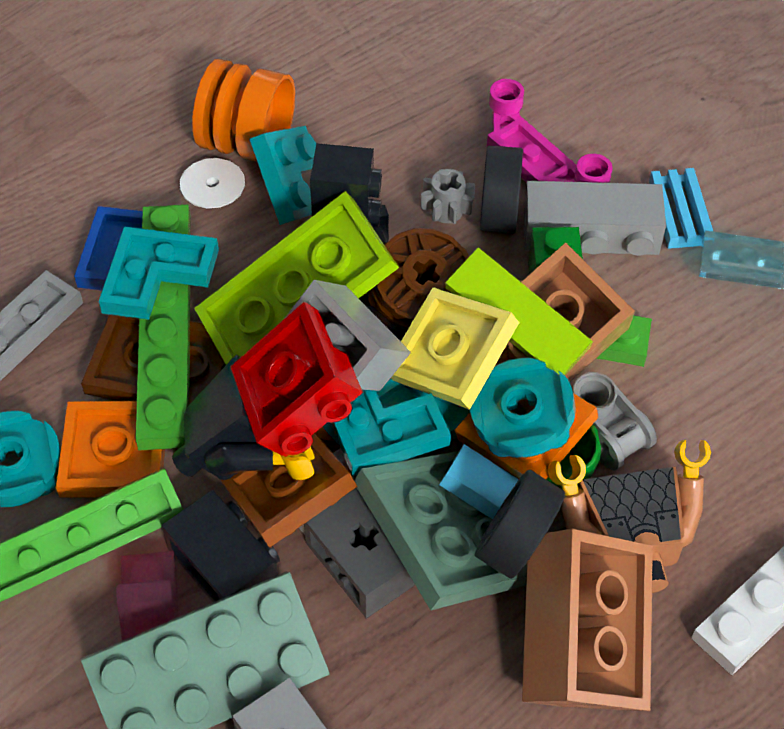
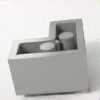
[284,280,411,391]

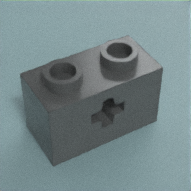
[304,488,415,619]

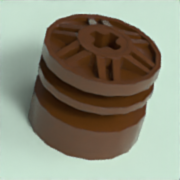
[365,228,469,334]

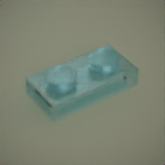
[699,231,784,289]

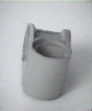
[572,372,657,471]

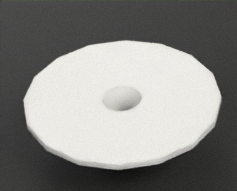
[180,158,245,209]

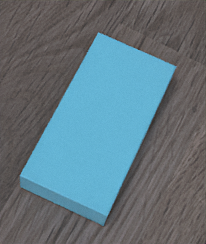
[439,444,519,519]

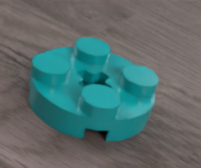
[470,358,576,457]
[0,411,61,507]

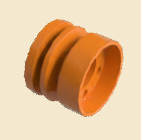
[192,59,295,162]

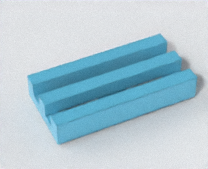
[649,168,714,249]

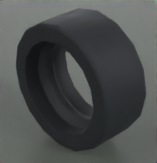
[480,145,523,234]
[474,470,565,578]

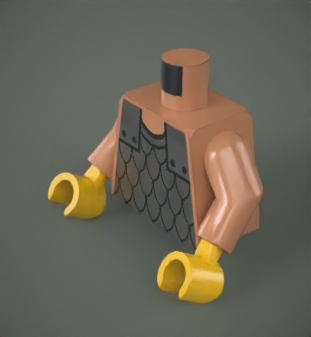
[548,440,711,593]

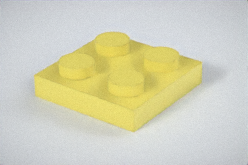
[391,288,519,410]

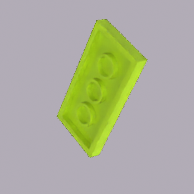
[194,191,399,365]

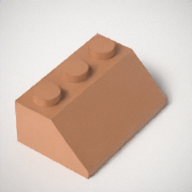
[522,529,653,711]

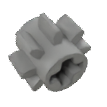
[420,169,475,224]

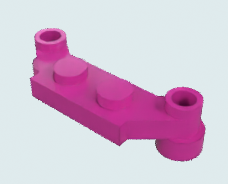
[486,79,613,183]

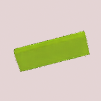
[445,247,593,375]

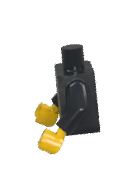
[172,355,315,480]

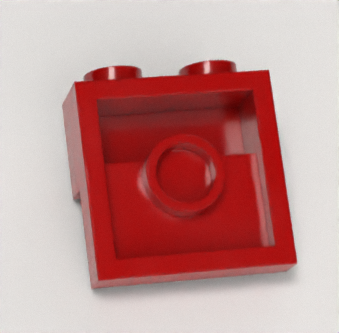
[230,302,363,457]

